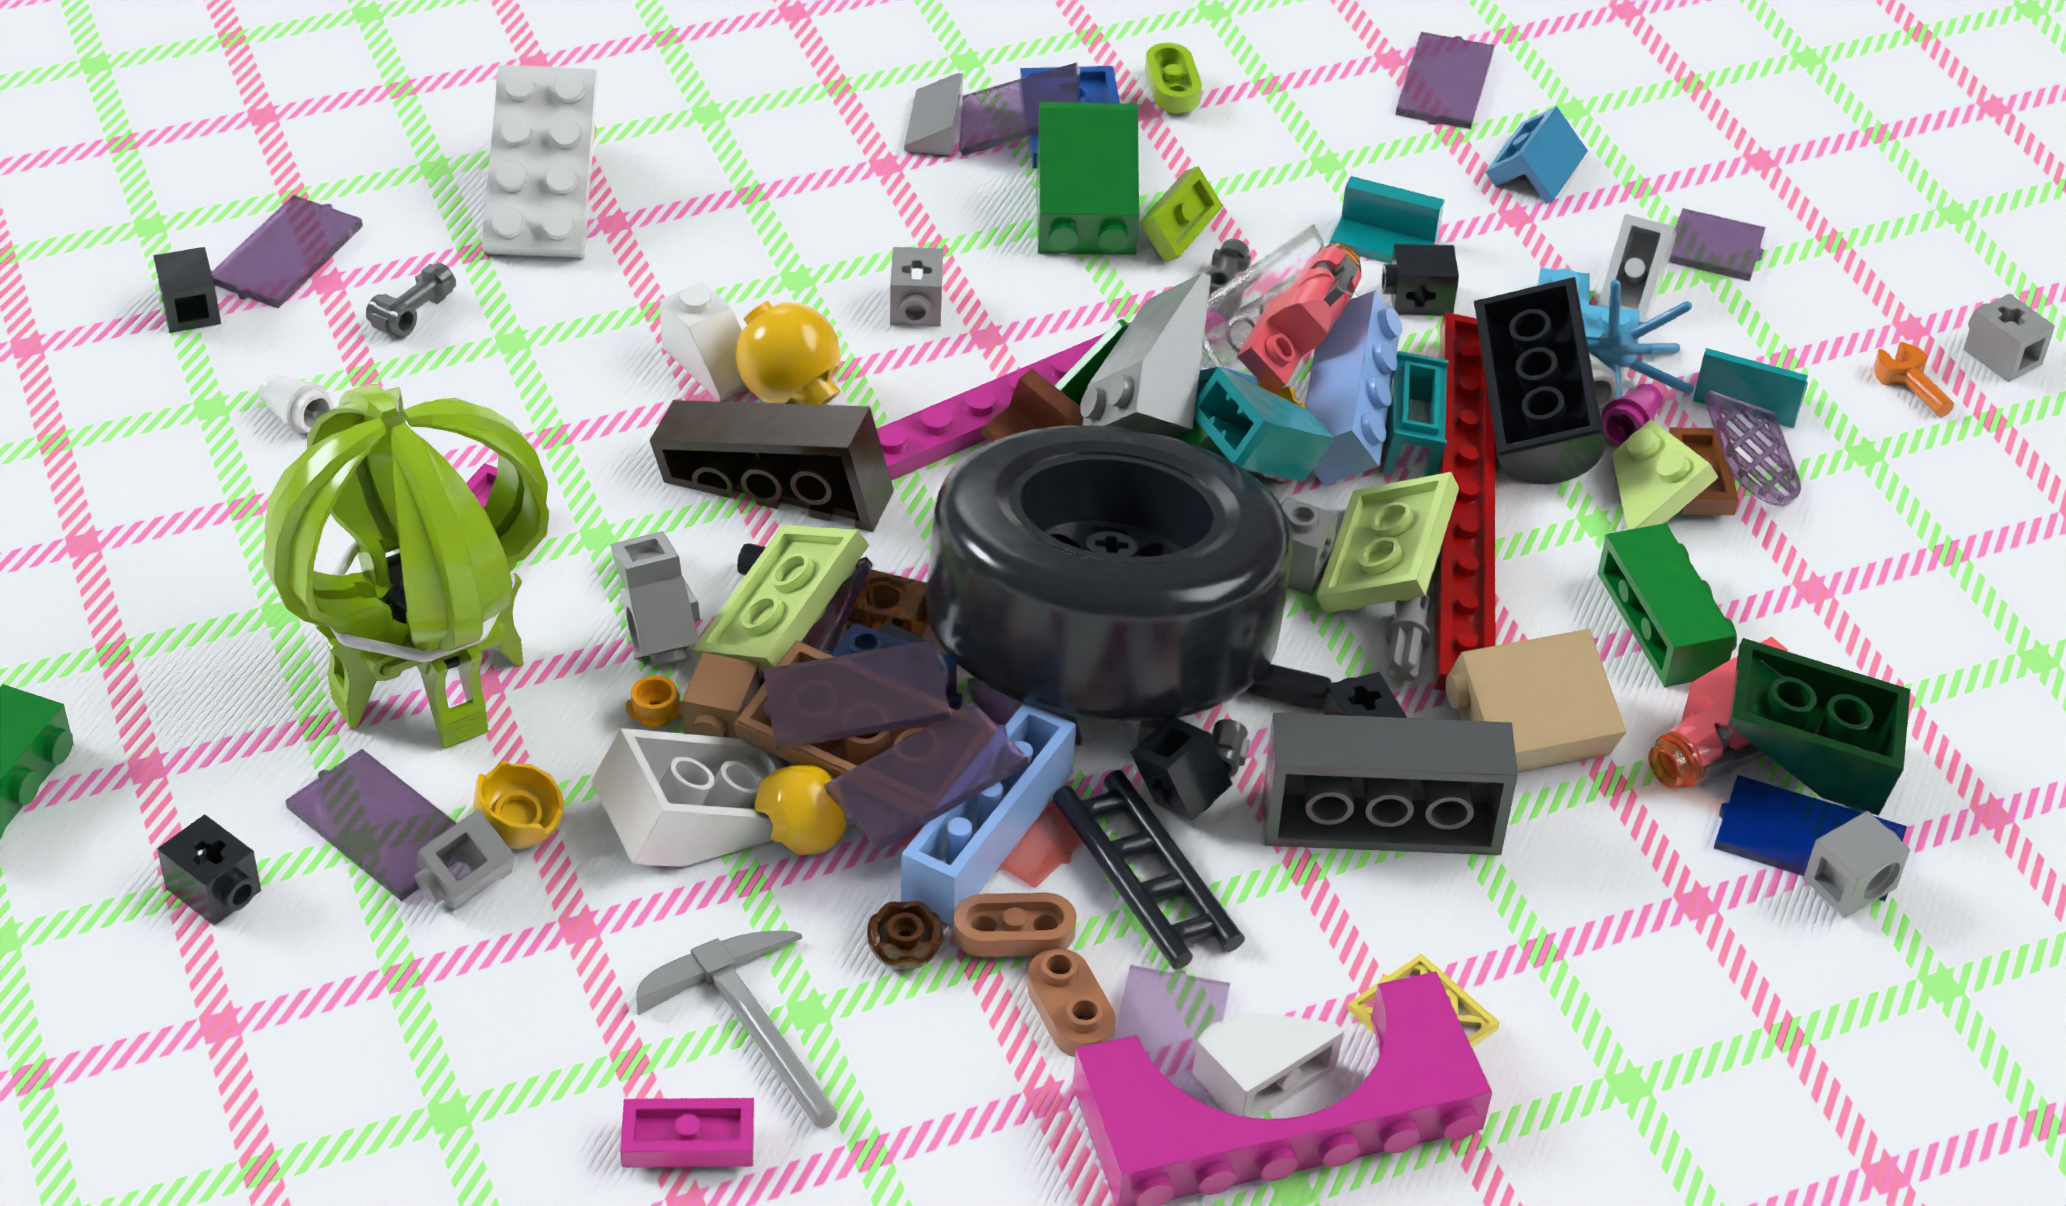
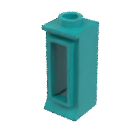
[1382,351,1449,477]

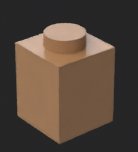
[682,652,760,739]

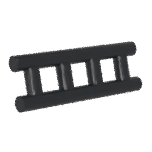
[1053,770,1245,970]

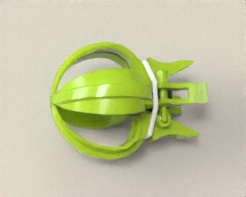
[263,384,549,749]

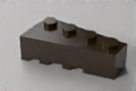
[649,400,894,532]

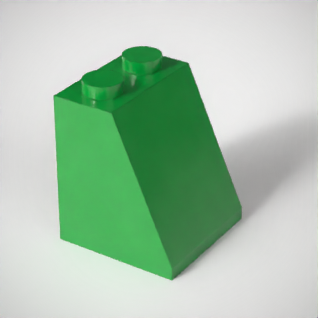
[1036,102,1139,255]

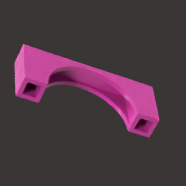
[1072,971,1493,1206]

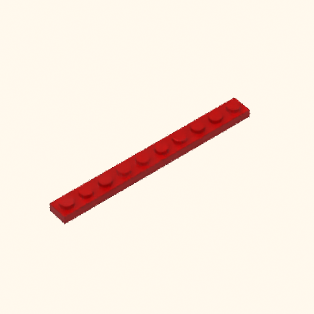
[1434,312,1496,692]

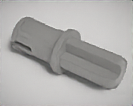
[1385,595,1431,682]

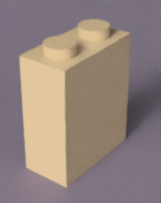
[1446,628,1627,773]

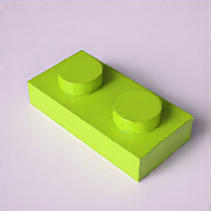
[1139,166,1223,263]

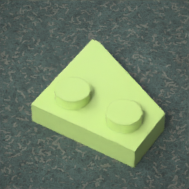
[1611,419,1718,530]

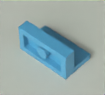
[1485,106,1588,204]

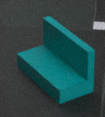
[1329,176,1445,264]
[1693,348,1808,429]

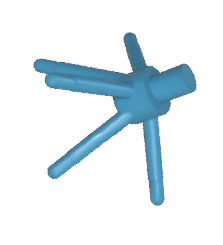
[1587,279,1694,400]

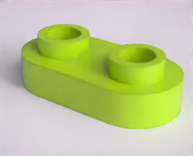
[1145,42,1202,115]

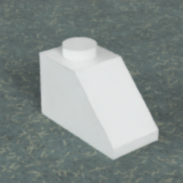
[1597,213,1676,323]
[659,281,748,402]
[1191,1010,1344,1118]

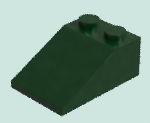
[1728,638,1911,816]

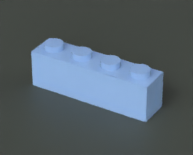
[1305,290,1402,486]
[901,703,1076,926]

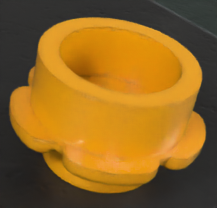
[626,675,682,729]

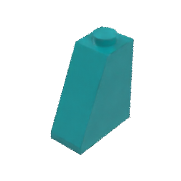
[1194,366,1335,482]

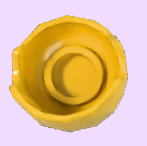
[473,760,564,849]
[755,765,849,855]

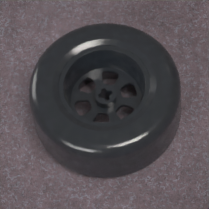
[926,425,1293,722]

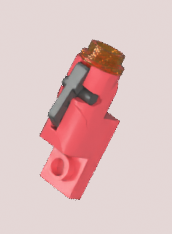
[1237,243,1362,393]
[1648,636,1788,788]

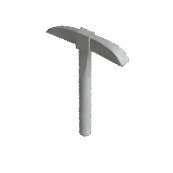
[636,931,838,1129]

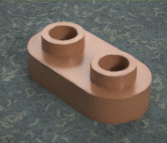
[953,892,1077,957]
[1027,948,1116,1058]

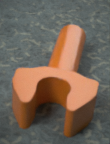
[1874,342,1954,417]

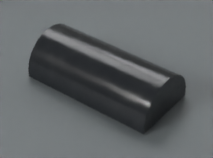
[1474,277,1605,484]

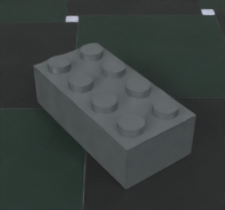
[1263,713,1518,855]

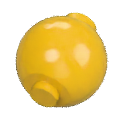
[736,301,841,405]

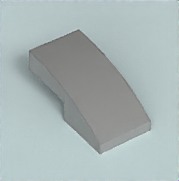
[610,531,700,622]

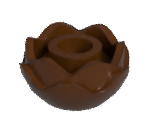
[867,901,944,970]

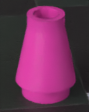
[1601,384,1663,446]

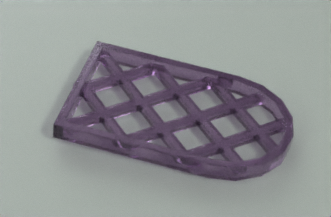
[1703,390,1801,507]

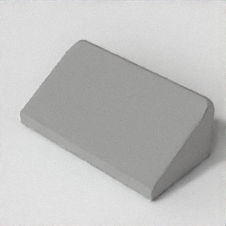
[904,73,963,156]

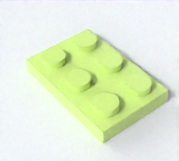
[1316,472,1459,613]
[692,525,869,673]

